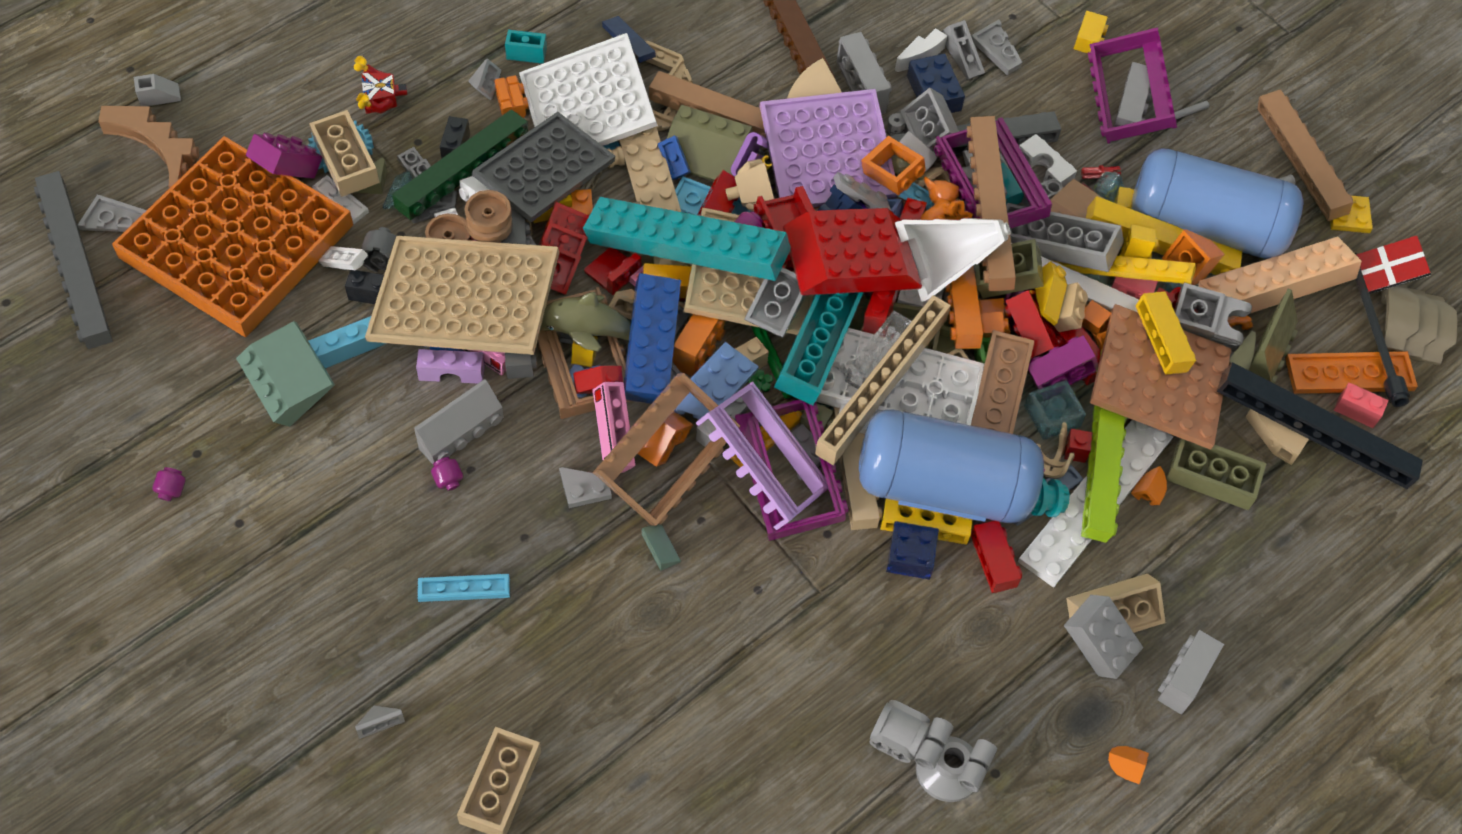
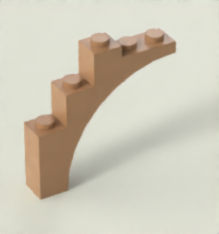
[98,106,199,188]

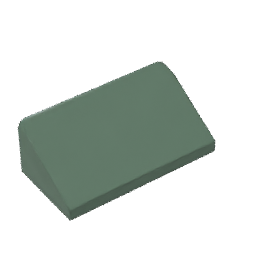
[642,525,681,571]

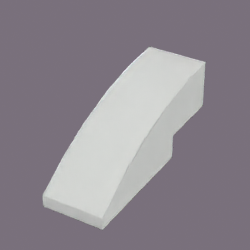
[895,28,947,72]

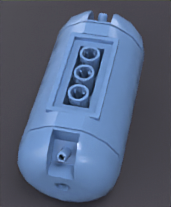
[1131,148,1303,259]
[859,409,1044,523]

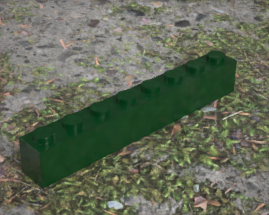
[392,109,528,221]

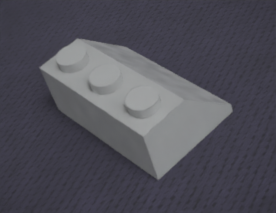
[901,88,959,152]

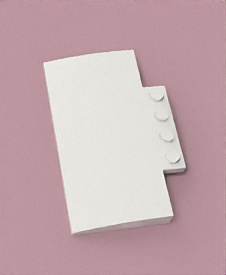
[816,328,984,434]

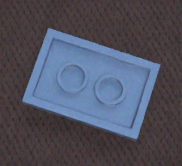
[690,342,759,405]

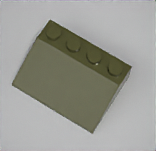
[667,104,753,181]
[1249,289,1298,384]

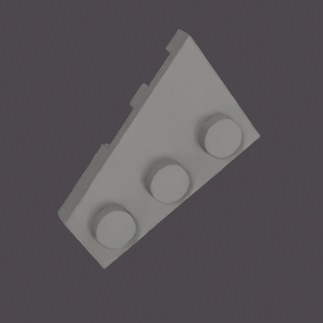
[971,20,1022,75]

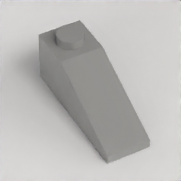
[941,20,985,79]

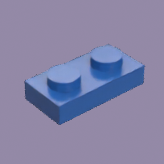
[658,135,691,180]

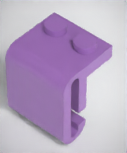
[731,132,774,190]

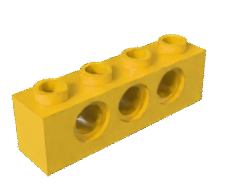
[880,499,972,545]

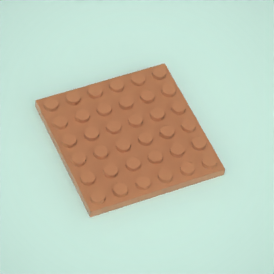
[1090,304,1232,450]

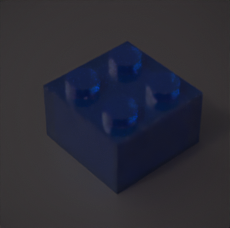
[886,521,939,580]

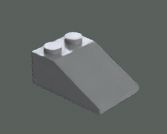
[744,267,806,338]

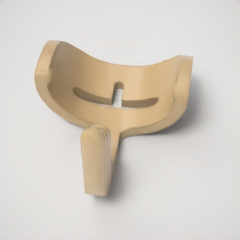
[1037,422,1074,478]

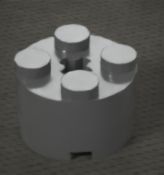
[361,227,396,274]

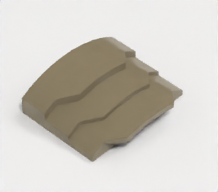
[1381,284,1457,366]

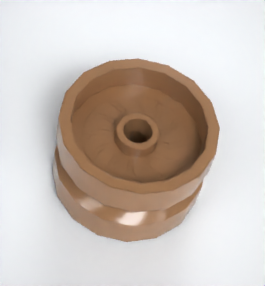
[465,190,513,243]
[425,213,472,241]

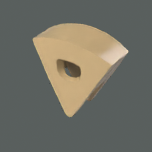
[787,58,842,99]

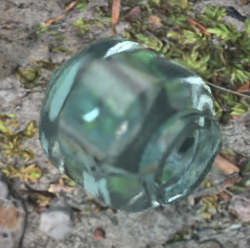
[1094,172,1124,201]

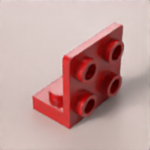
[584,247,641,295]

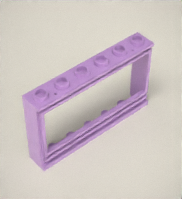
[696,381,828,530]

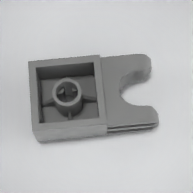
[1174,283,1252,346]

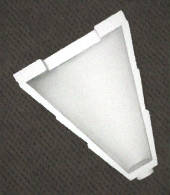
[895,218,1011,302]

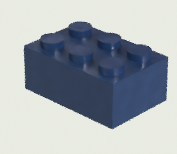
[907,53,965,113]

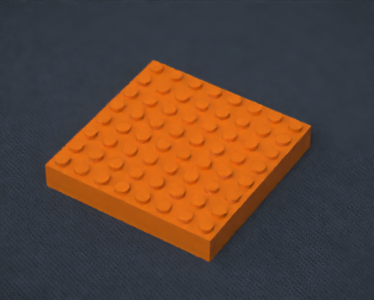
[112,136,353,338]

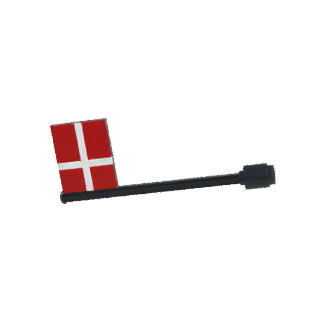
[1354,236,1431,407]

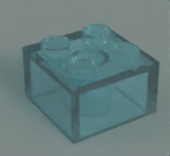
[1024,380,1086,440]

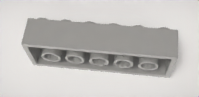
[1006,203,1124,272]

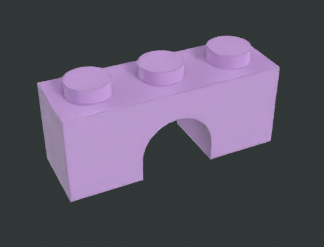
[416,349,485,384]

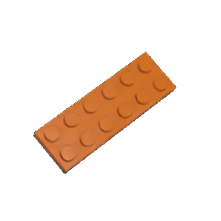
[1285,351,1418,394]

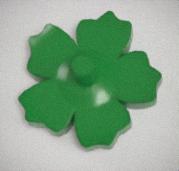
[748,369,773,392]

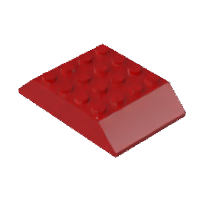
[783,208,922,295]

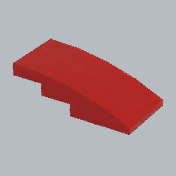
[539,202,589,295]

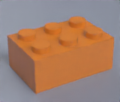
[672,314,726,377]

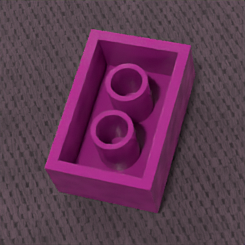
[245,132,322,178]
[1028,335,1099,399]

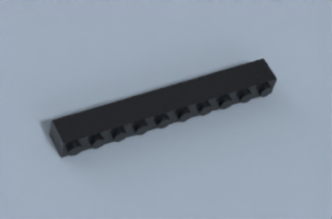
[1217,362,1423,489]

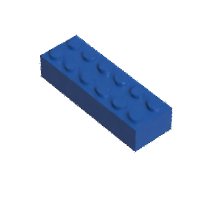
[624,273,681,404]

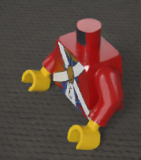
[354,56,408,114]

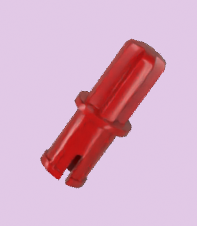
[1081,165,1121,179]

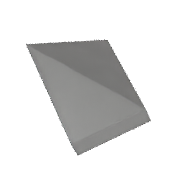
[469,59,501,100]
[355,706,405,739]

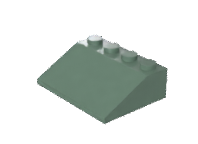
[236,321,335,427]

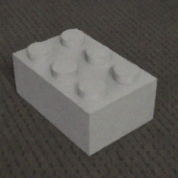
[1064,595,1143,679]
[1157,630,1224,715]

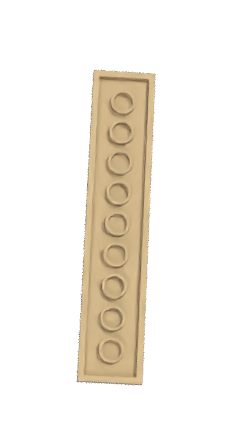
[619,127,692,266]

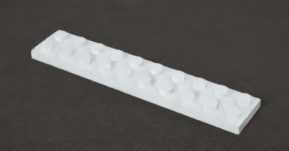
[1018,420,1174,588]

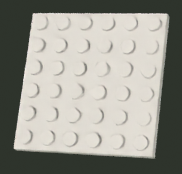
[519,33,658,146]

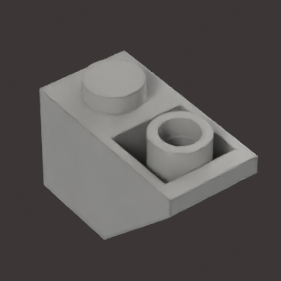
[134,74,181,106]

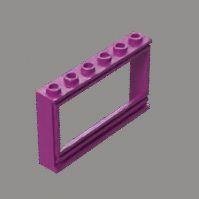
[1088,27,1177,144]
[934,117,1052,229]
[735,399,849,541]

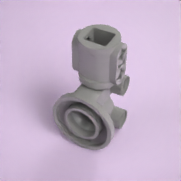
[869,700,997,802]

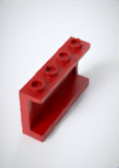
[754,186,815,271]

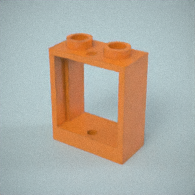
[861,136,926,196]

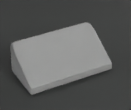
[899,131,938,172]

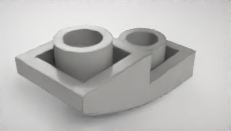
[397,147,431,179]

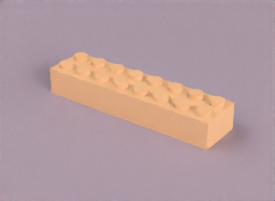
[1198,237,1362,321]

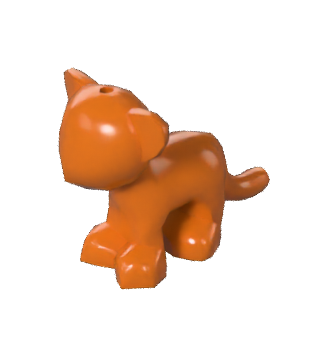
[920,176,973,220]

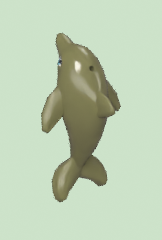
[540,292,631,351]

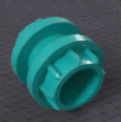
[1031,478,1070,517]

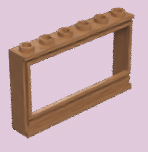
[537,287,630,419]
[593,373,740,526]

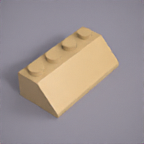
[1066,574,1166,633]

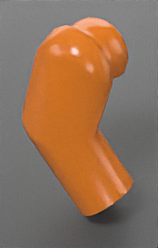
[1228,316,1253,330]

